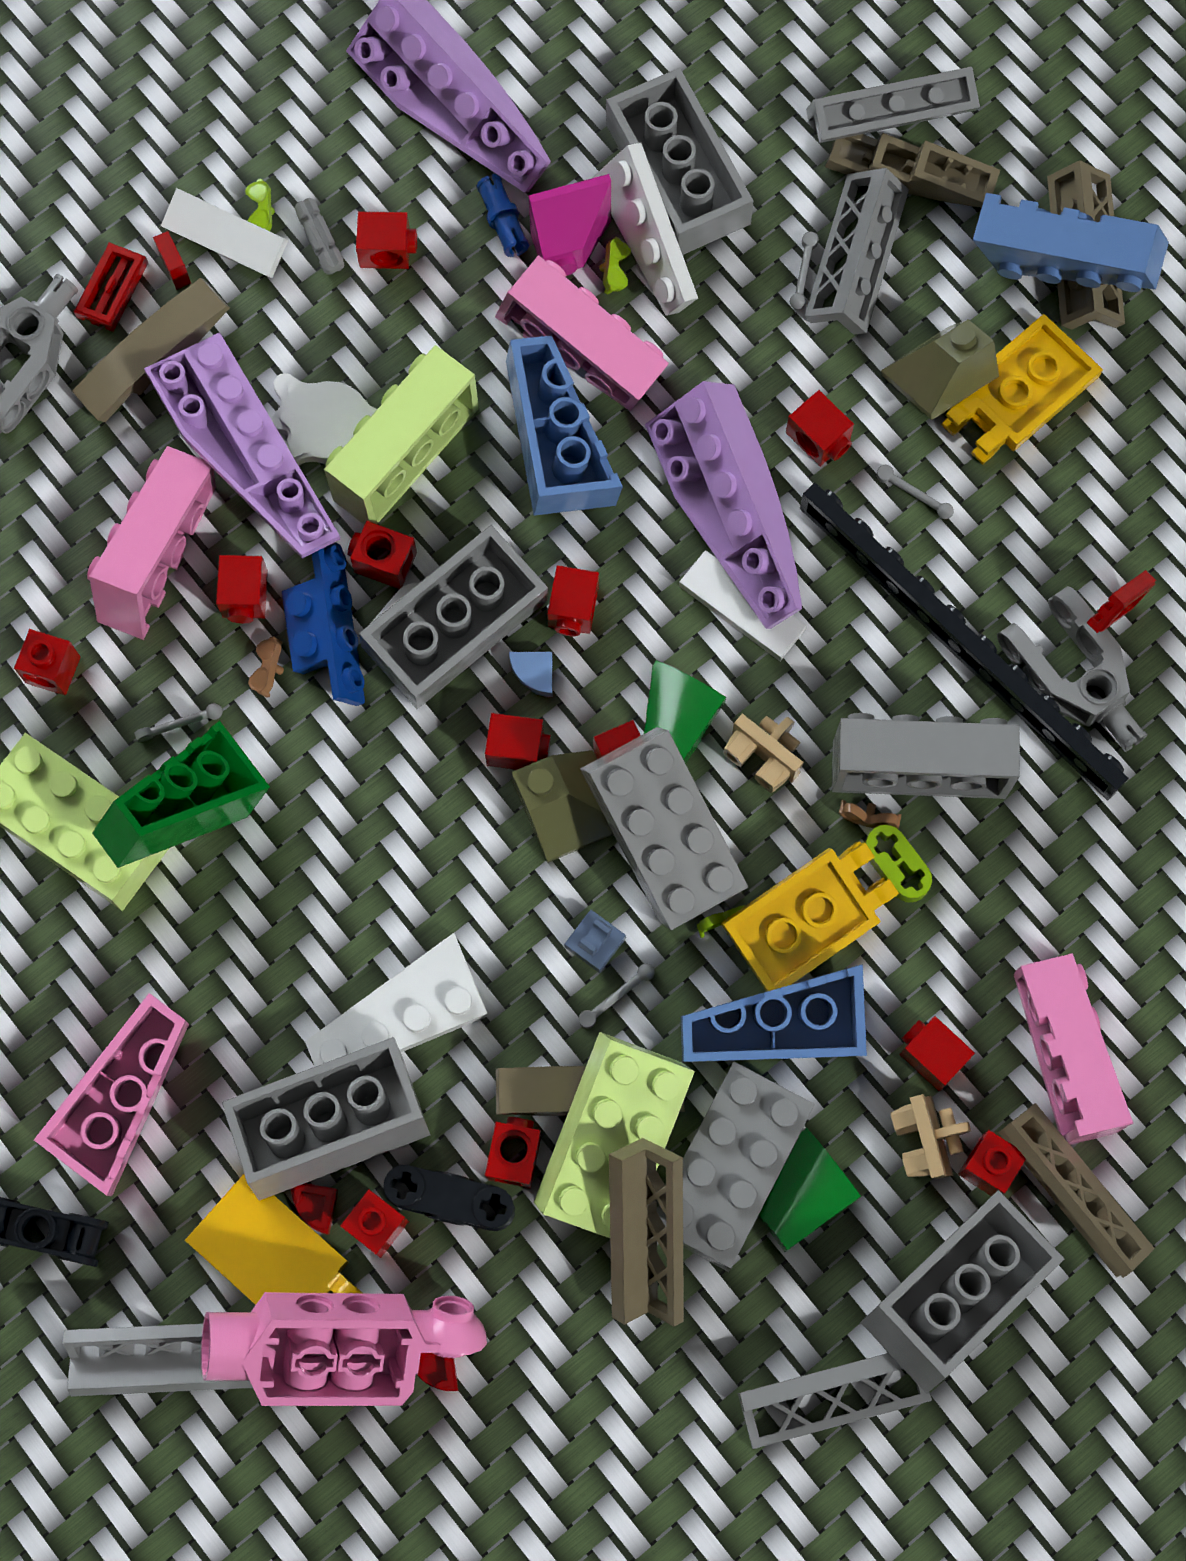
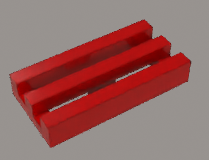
[73,242,148,332]
[1087,570,1156,633]

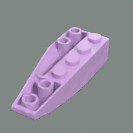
[346,0,551,193]
[144,332,340,558]
[645,381,802,629]

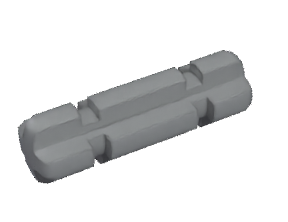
[295,198,344,275]

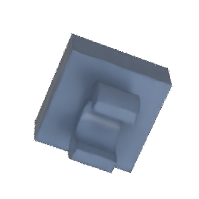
[564,909,626,973]

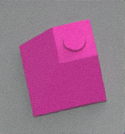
[528,174,611,276]

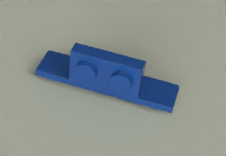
[281,542,365,706]

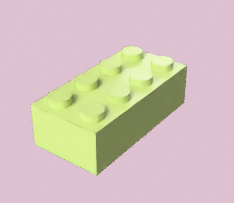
[324,345,479,525]
[0,733,169,911]
[533,1032,695,1238]

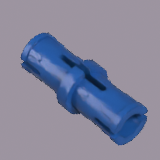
[476,174,529,257]

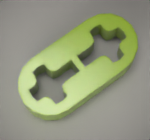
[865,825,932,903]

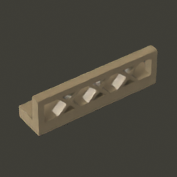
[1047,160,1125,330]
[999,1103,1155,1278]
[609,1138,684,1327]

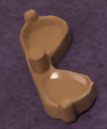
[248,637,284,698]
[839,800,901,828]

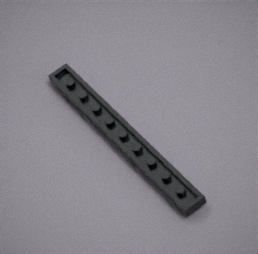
[800,483,1129,800]

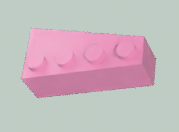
[495,255,669,411]
[87,446,216,640]
[1014,953,1133,1145]
[34,993,189,1196]

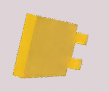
[941,314,1103,465]
[721,841,899,992]
[185,1174,362,1305]

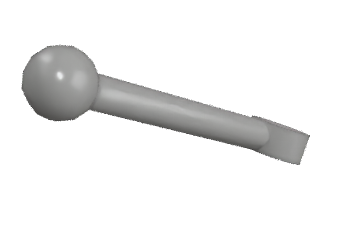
[790,232,819,310]
[877,465,954,519]
[134,703,223,742]
[579,964,655,1029]

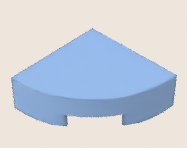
[509,652,553,697]

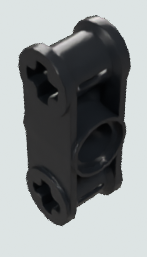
[383,1165,515,1231]
[0,1197,109,1267]

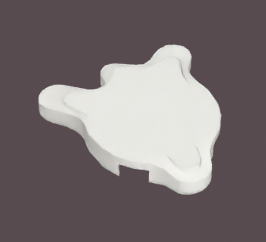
[271,373,377,466]

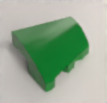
[644,660,726,764]
[758,1128,861,1252]

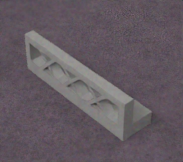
[806,67,980,143]
[804,168,909,335]
[63,1324,253,1397]
[737,1353,932,1449]

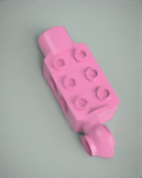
[201,1292,487,1406]

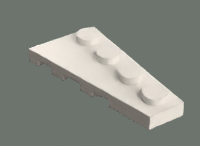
[592,143,698,316]
[305,933,488,1066]

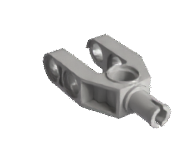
[0,274,78,434]
[997,586,1148,752]

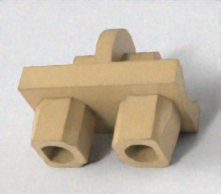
[723,713,804,793]
[890,1094,971,1179]

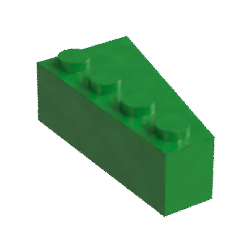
[92,720,270,868]

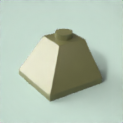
[881,319,999,420]
[512,750,614,863]

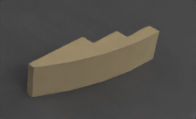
[825,133,1000,208]
[72,278,230,423]
[496,1066,685,1116]

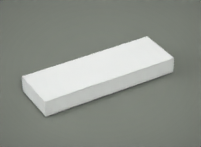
[161,188,288,278]
[679,550,807,661]

